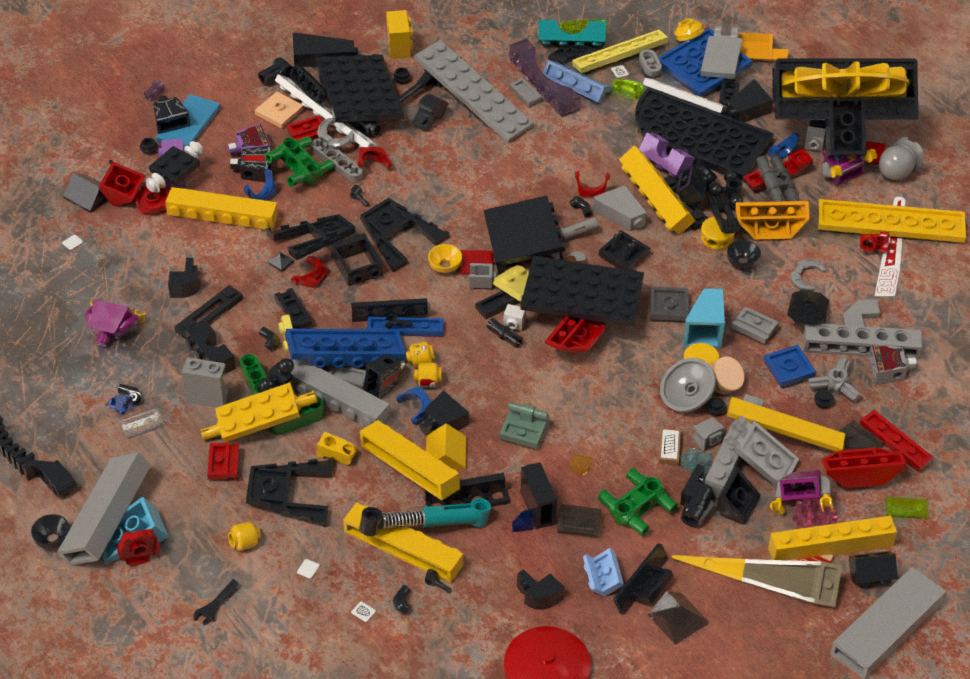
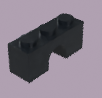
[185,320,236,375]

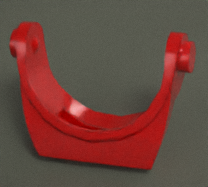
[357,147,392,168]
[575,170,610,197]
[291,256,328,287]

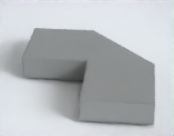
[842,299,880,326]

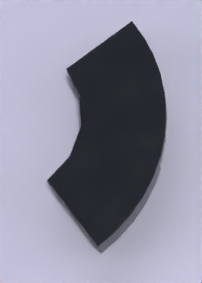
[548,45,593,65]

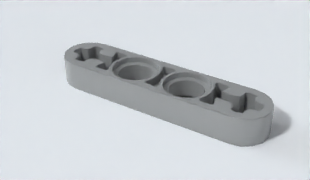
[312,138,363,183]

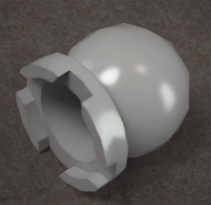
[879,137,925,180]

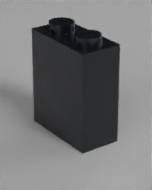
[520,462,557,529]

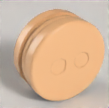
[710,356,744,395]

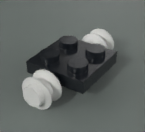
[146,141,203,193]

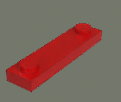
[860,410,934,472]

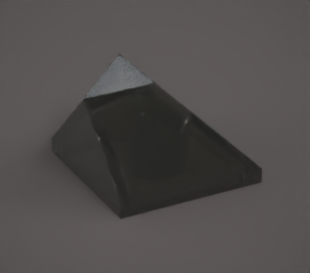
[648,591,709,645]

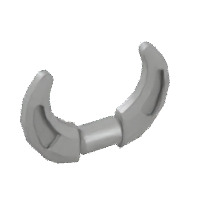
[317,117,354,148]
[790,259,825,291]

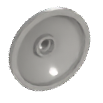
[660,358,716,413]

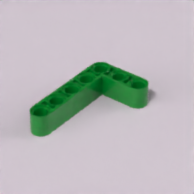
[240,354,324,435]

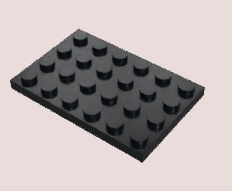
[315,54,404,123]
[520,256,644,327]

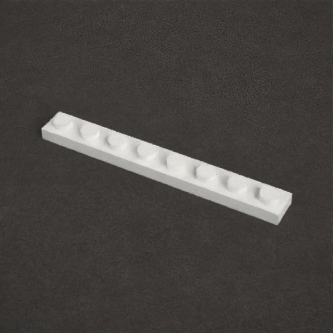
[275,75,379,148]

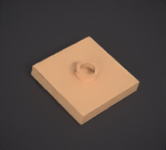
[255,92,304,129]

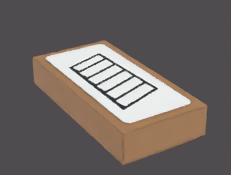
[658,428,681,465]

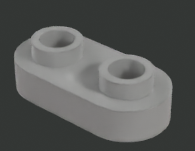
[639,49,662,77]

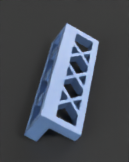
[542,60,613,103]

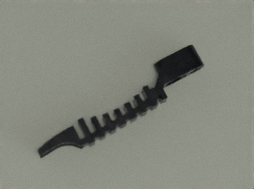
[0,416,77,498]

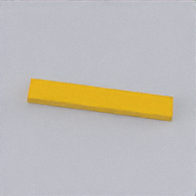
[727,397,845,451]

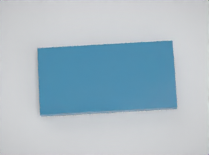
[156,94,221,147]

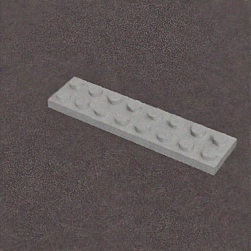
[415,40,534,143]

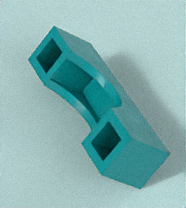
[538,20,606,46]

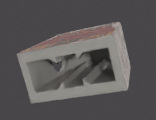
[868,344,917,385]

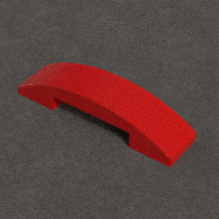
[743,149,813,190]

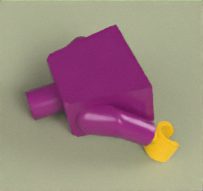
[85,299,146,347]

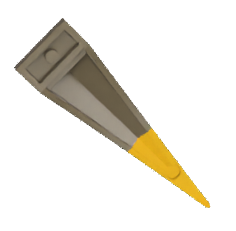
[671,555,842,608]

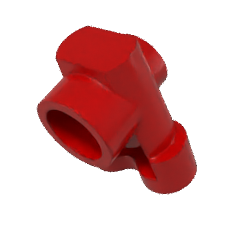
[860,231,889,253]

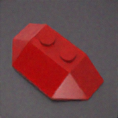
[545,317,606,354]
[822,448,907,488]

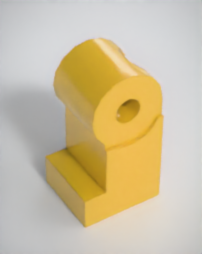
[316,432,357,465]

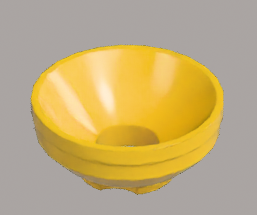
[674,18,705,41]
[428,244,462,273]

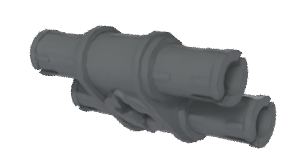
[756,156,799,202]

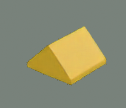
[426,424,466,470]

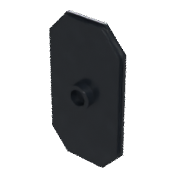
[787,290,829,325]

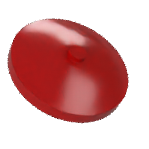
[504,626,591,679]

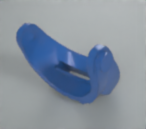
[767,133,799,159]
[244,169,276,201]
[396,386,432,424]

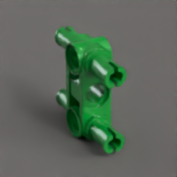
[265,136,334,187]
[597,467,678,536]

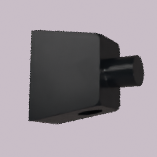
[420,391,469,435]

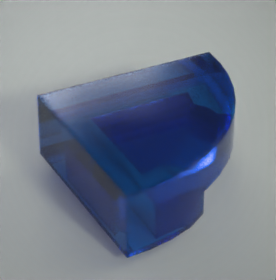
[106,394,133,414]
[512,510,533,532]

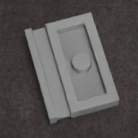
[731,306,779,344]

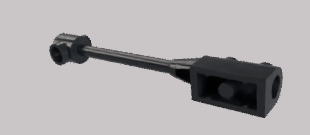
[356,56,462,137]

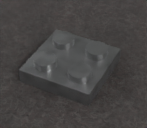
[650,287,689,321]

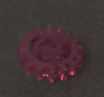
[792,497,838,528]

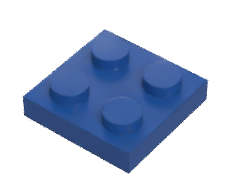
[763,345,816,387]

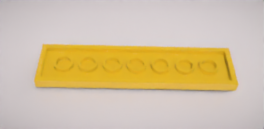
[818,199,966,243]

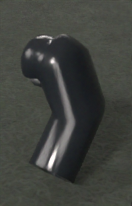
[570,196,593,218]
[118,384,142,404]
[393,585,411,614]

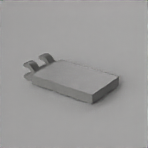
[701,25,742,79]
[723,416,799,487]

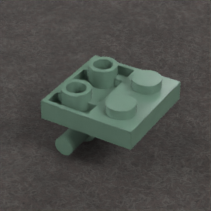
[499,402,550,449]

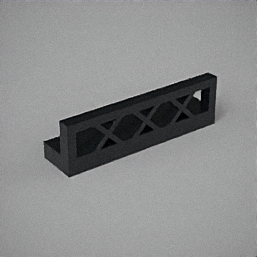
[351,298,428,322]
[424,472,509,507]

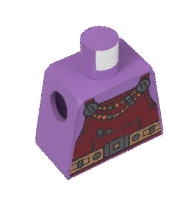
[227,123,271,155]

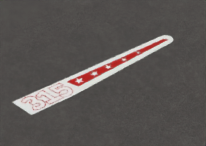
[875,197,905,296]

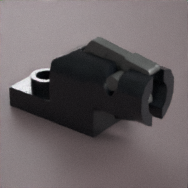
[680,463,715,528]

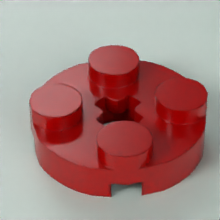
[134,185,170,215]
[117,529,160,566]

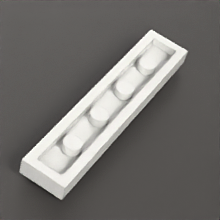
[643,78,727,113]

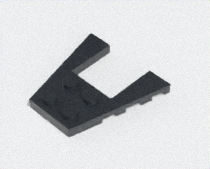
[360,198,449,272]
[266,214,356,260]
[246,457,334,527]

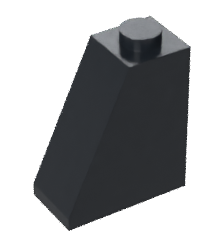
[726,79,772,122]

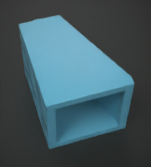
[683,288,725,349]

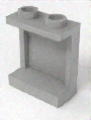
[182,358,229,408]

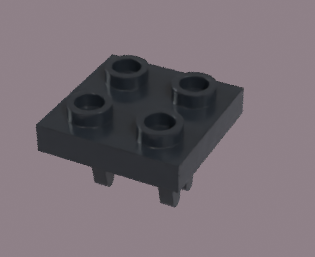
[598,230,651,270]

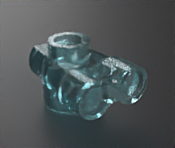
[680,448,712,474]

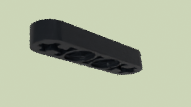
[290,65,327,103]

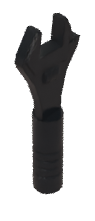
[194,579,239,625]

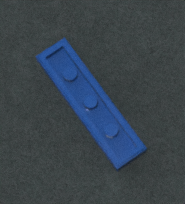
[367,317,444,337]

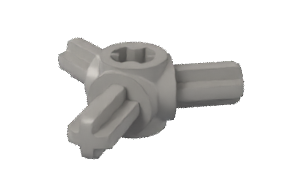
[808,357,861,401]

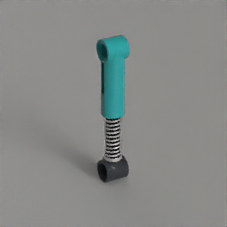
[359,498,491,536]

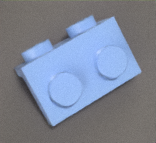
[583,548,624,597]

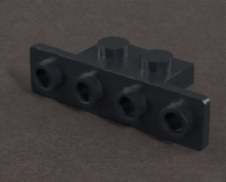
[613,543,674,614]

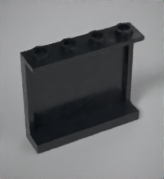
[483,195,565,275]

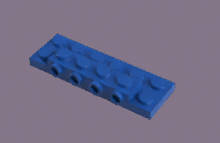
[285,329,406,368]

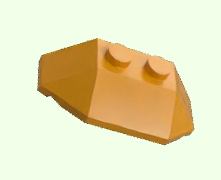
[735,201,810,240]

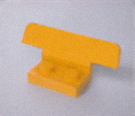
[739,33,789,61]

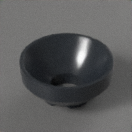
[727,240,761,269]
[31,514,70,549]

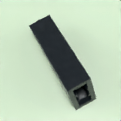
[292,33,358,67]

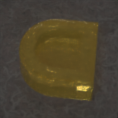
[570,453,593,475]

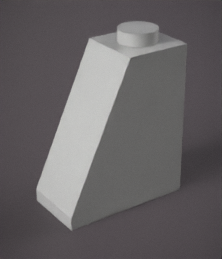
[593,185,647,231]

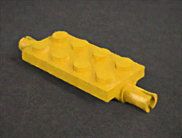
[200,383,318,443]

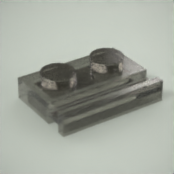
[839,419,883,450]
[557,504,602,538]

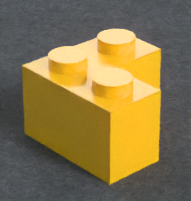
[386,10,413,59]

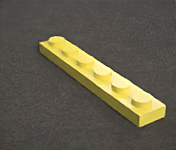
[572,30,668,73]

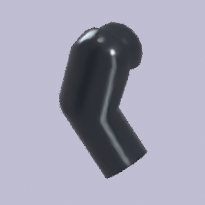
[259,327,278,350]

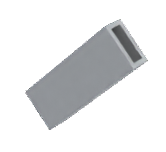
[57,452,151,565]
[830,567,946,679]

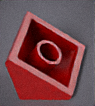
[99,161,146,206]

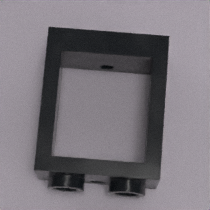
[331,233,383,286]

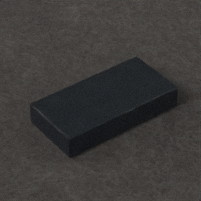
[475,290,517,319]

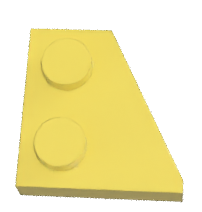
[493,264,529,302]
[278,315,293,356]

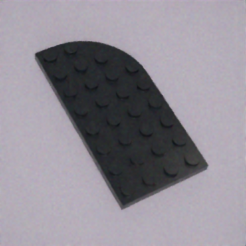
[635,87,774,180]

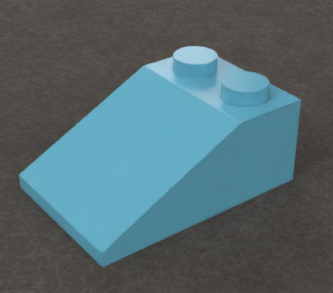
[102,497,169,563]

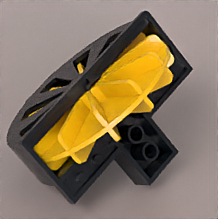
[772,58,919,157]

